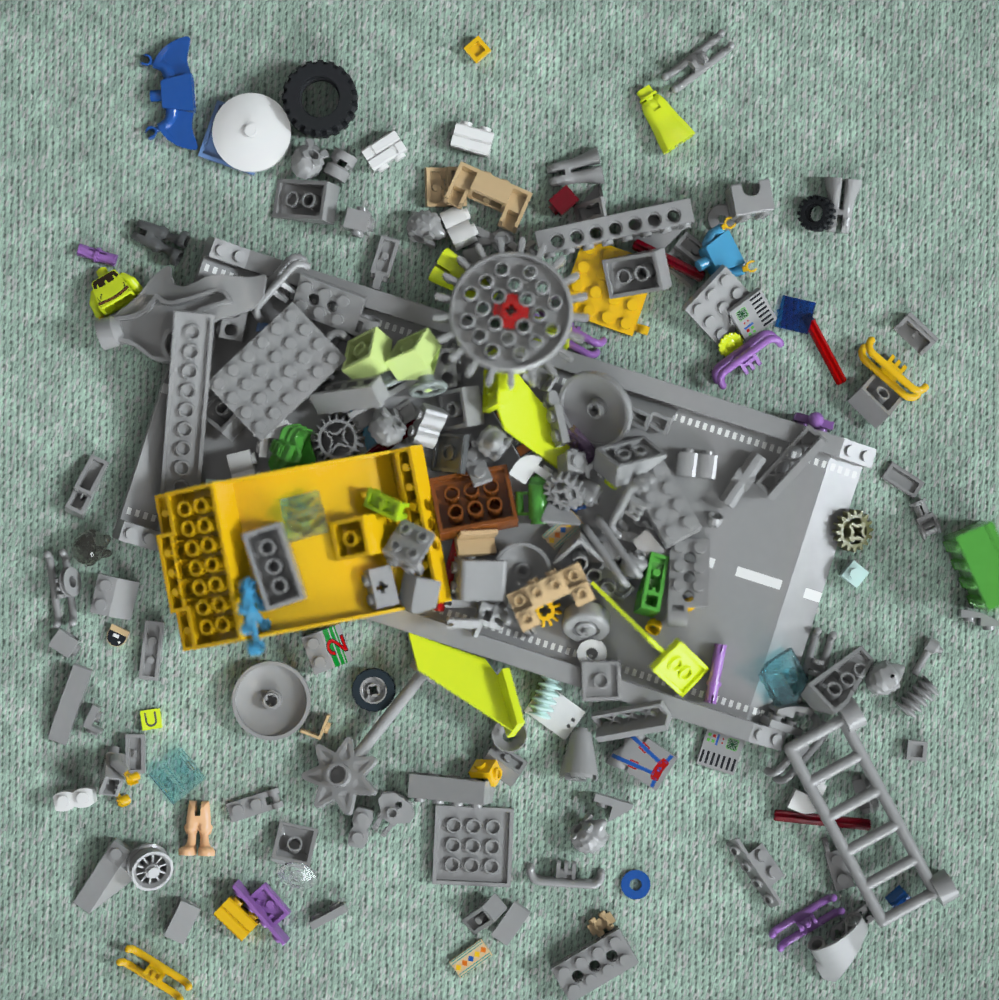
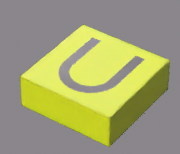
[140,708,163,730]

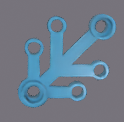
[238,577,271,656]

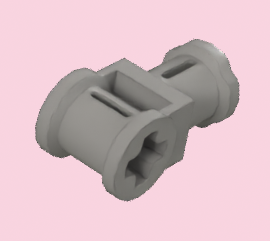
[909,498,942,540]

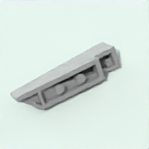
[627,394,677,436]

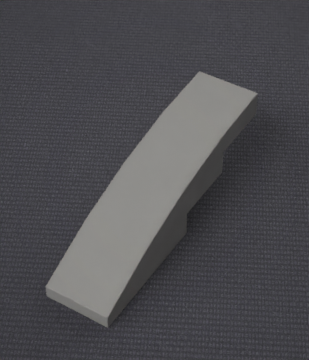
[48,663,93,746]

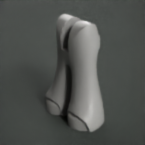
[546,147,605,187]
[825,177,862,234]

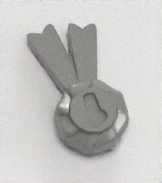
[468,226,515,252]

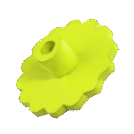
[718,332,743,357]

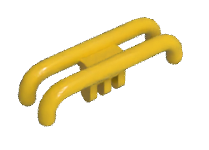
[858,336,929,401]
[116,944,192,1000]

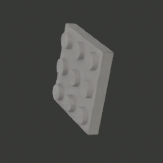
[682,264,750,345]

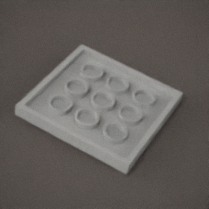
[432,804,514,887]

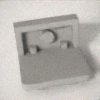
[382,520,436,577]

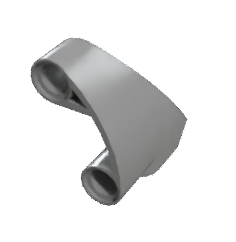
[808,912,868,982]

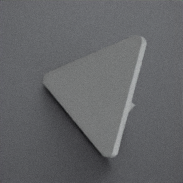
[541,500,581,528]

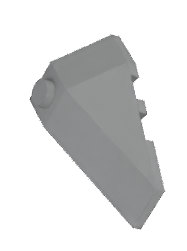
[552,528,636,601]
[800,646,874,715]
[73,837,134,913]

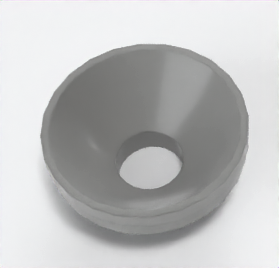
[491,722,527,753]

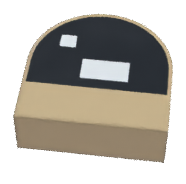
[107,624,130,647]

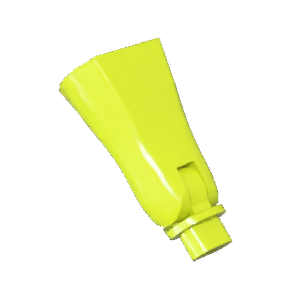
[636,85,696,155]
[428,247,498,300]

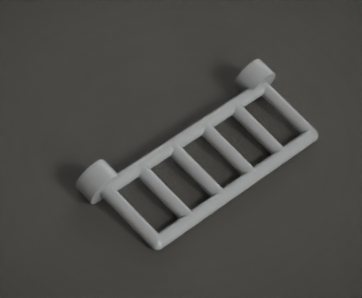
[784,697,959,927]

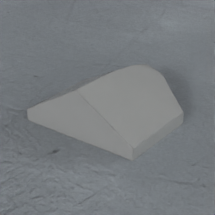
[399,572,441,614]

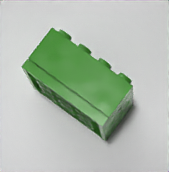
[942,521,999,611]

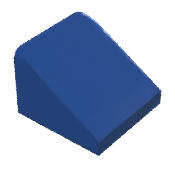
[885,885,911,908]

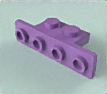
[232,879,291,946]

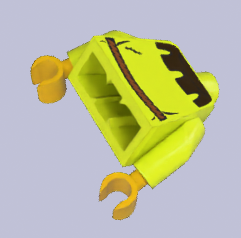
[89,267,143,319]

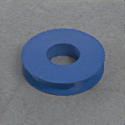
[621,870,650,899]

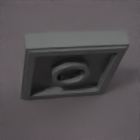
[430,432,470,474]

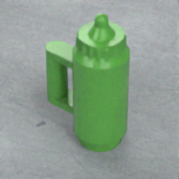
[515,473,548,524]

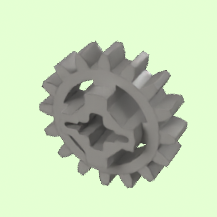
[543,471,587,511]

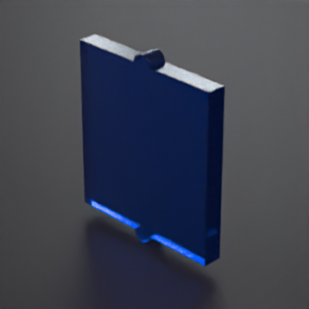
[775,295,816,334]

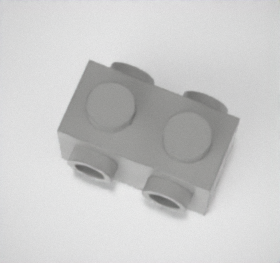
[343,206,376,238]

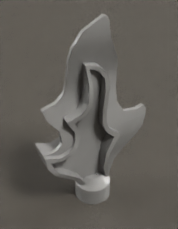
[95,266,267,365]

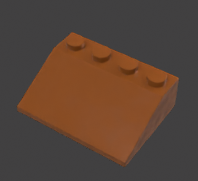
[429,464,518,541]

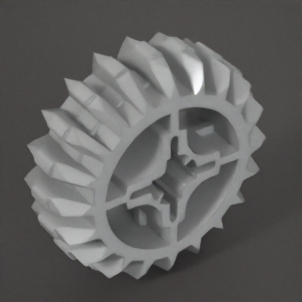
[312,413,365,462]

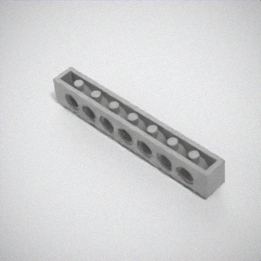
[535,198,695,259]

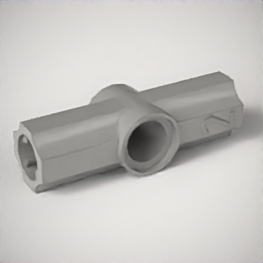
[719,451,766,509]

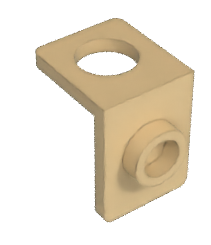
[299,713,332,740]

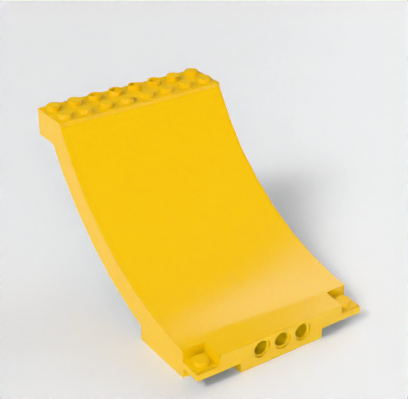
[154,445,452,651]

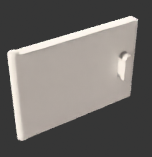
[524,688,586,740]

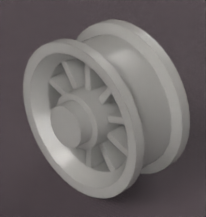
[126,843,173,891]

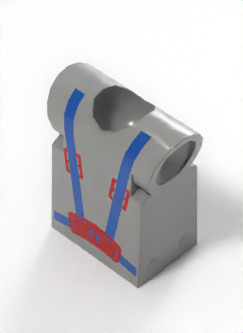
[605,734,678,791]

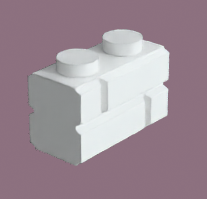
[450,121,495,158]
[361,130,408,173]

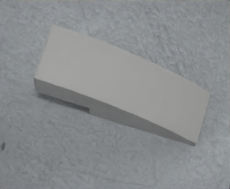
[65,454,109,520]

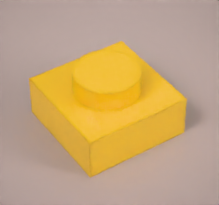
[463,35,491,64]

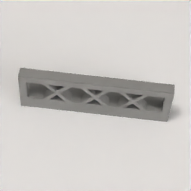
[348,380,422,430]
[755,424,827,501]
[591,700,672,743]

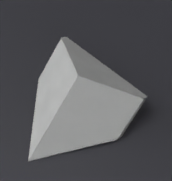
[574,184,607,222]

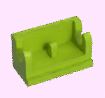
[363,487,410,521]

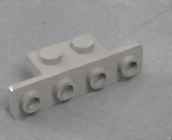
[726,838,784,908]

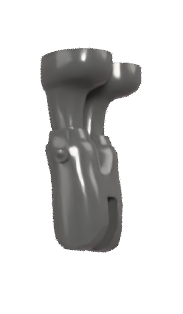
[131,219,190,266]

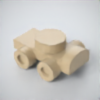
[587,910,616,937]

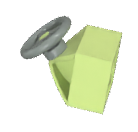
[342,327,407,391]
[385,327,448,398]

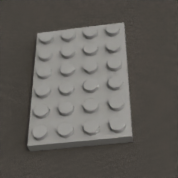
[209,302,347,441]

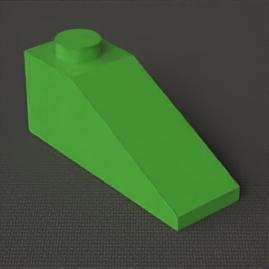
[633,551,669,618]

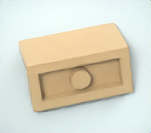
[454,529,498,557]

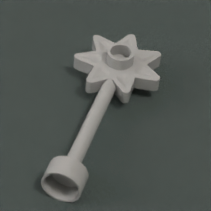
[301,659,436,815]

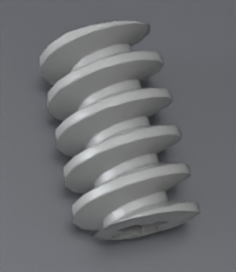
[895,675,939,718]

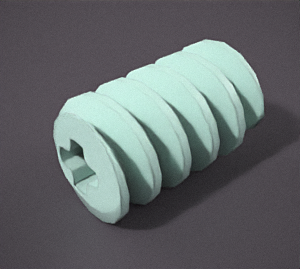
[529,675,563,720]

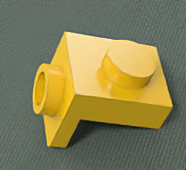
[468,759,502,787]

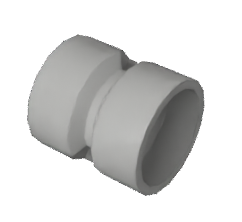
[322,147,358,184]

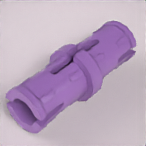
[77,243,118,267]

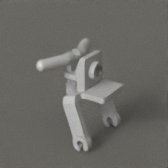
[444,596,511,638]

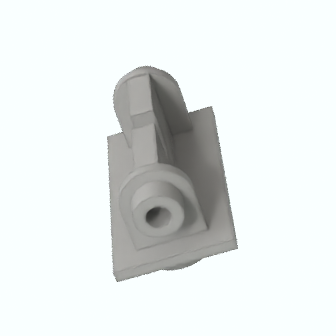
[851,773,879,814]

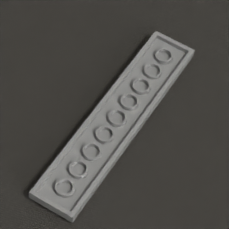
[160,310,215,494]

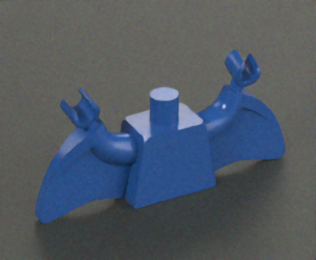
[140,36,198,150]

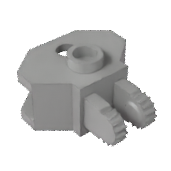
[371,791,415,837]

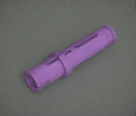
[704,643,727,704]

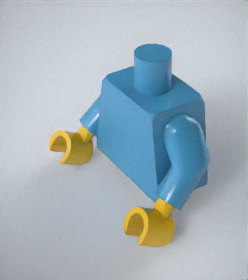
[695,216,758,277]

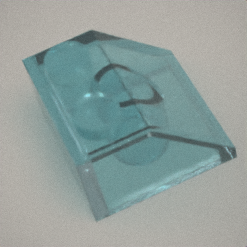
[759,648,808,706]

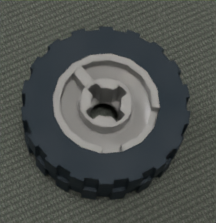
[352,668,396,712]

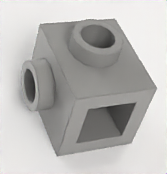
[557,449,587,477]

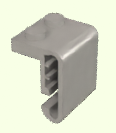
[450,556,507,601]

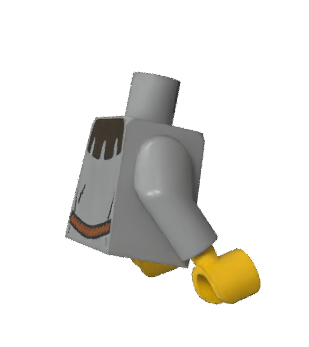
[98,746,140,807]

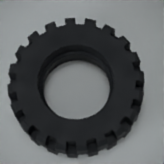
[282,60,358,138]

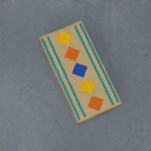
[542,510,584,550]
[449,939,493,978]

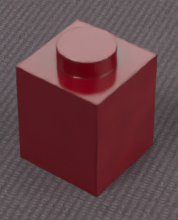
[548,185,579,217]

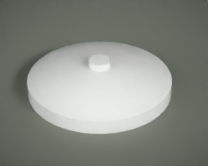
[212,93,291,173]

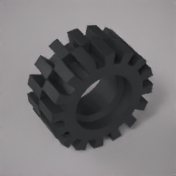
[797,195,836,232]

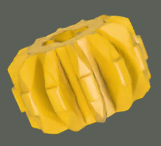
[535,600,562,627]

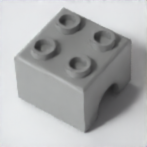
[724,179,775,223]

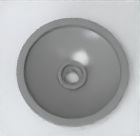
[495,542,552,597]

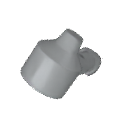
[911,637,943,676]

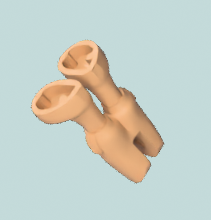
[178,800,215,856]

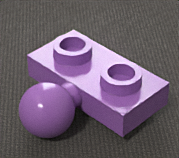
[792,412,834,432]

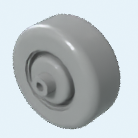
[562,601,610,642]

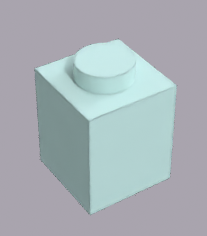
[839,560,869,588]

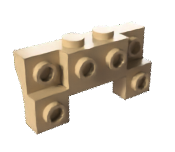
[443,161,533,233]
[506,561,596,632]

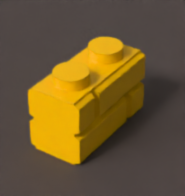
[213,895,259,941]

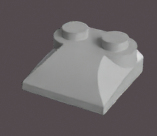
[271,821,318,869]

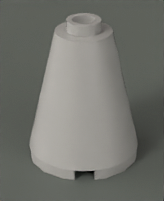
[559,727,599,782]

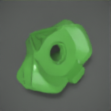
[268,424,316,471]

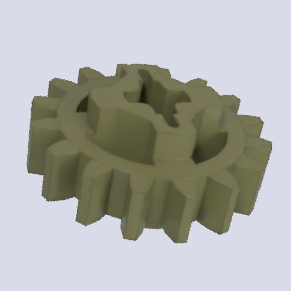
[832,509,874,552]

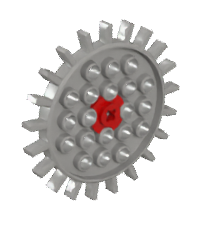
[433,237,589,390]

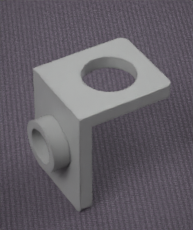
[521,367,559,392]

